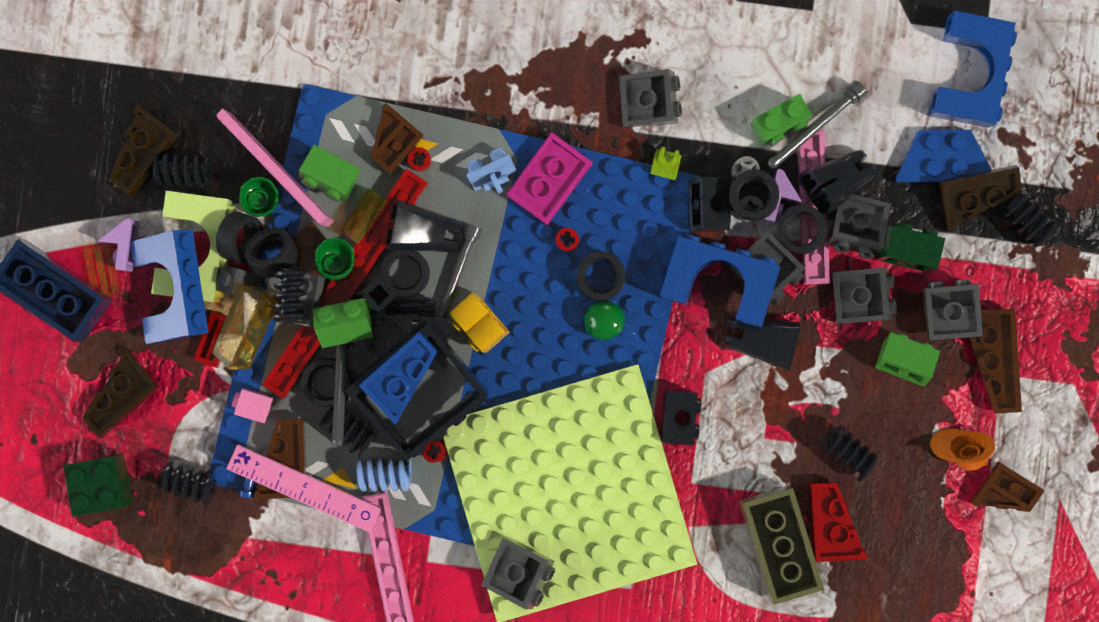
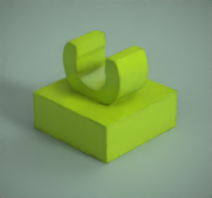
[650,147,681,180]

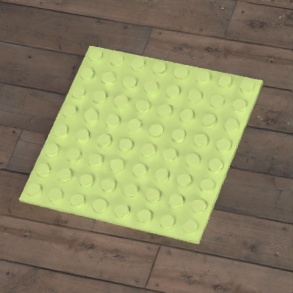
[443,364,697,622]

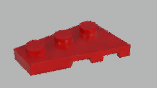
[809,482,868,562]

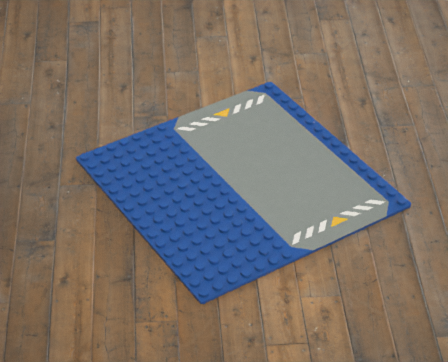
[209,84,700,546]

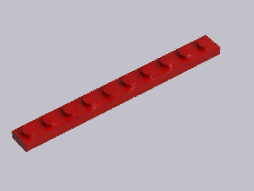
[262,168,429,399]

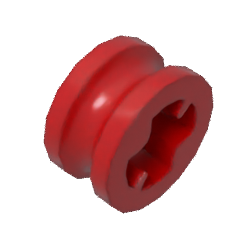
[407,147,431,172]
[556,228,579,252]
[422,440,447,463]

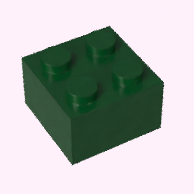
[875,223,946,272]
[63,454,133,517]

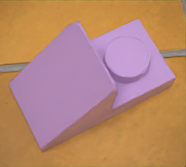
[761,169,801,224]
[98,218,139,272]

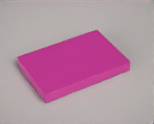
[505,132,593,225]

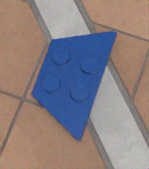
[894,130,992,183]

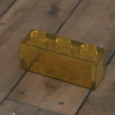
[212,286,278,370]

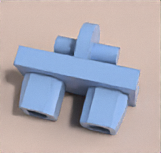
[466,148,517,194]

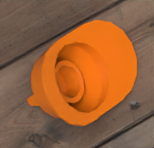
[930,428,995,471]

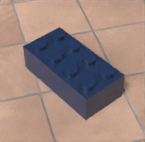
[0,239,113,342]

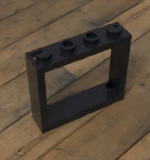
[345,319,488,462]

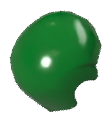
[239,177,279,217]
[314,237,355,281]
[584,301,625,340]

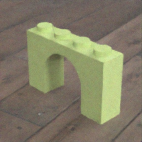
[151,191,236,303]

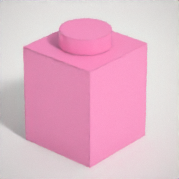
[231,388,274,423]

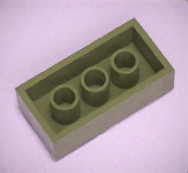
[739,485,824,605]

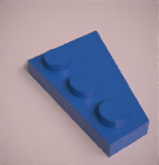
[359,331,438,425]

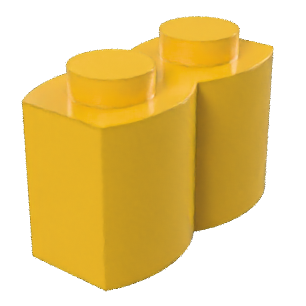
[450,292,510,353]

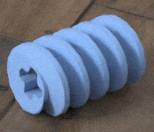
[357,458,412,492]

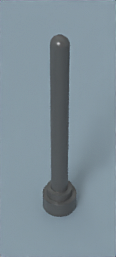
[768,80,868,169]
[428,223,484,343]
[332,342,351,447]

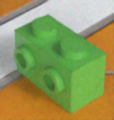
[750,94,812,145]
[299,144,361,203]
[312,298,374,348]
[875,332,940,387]

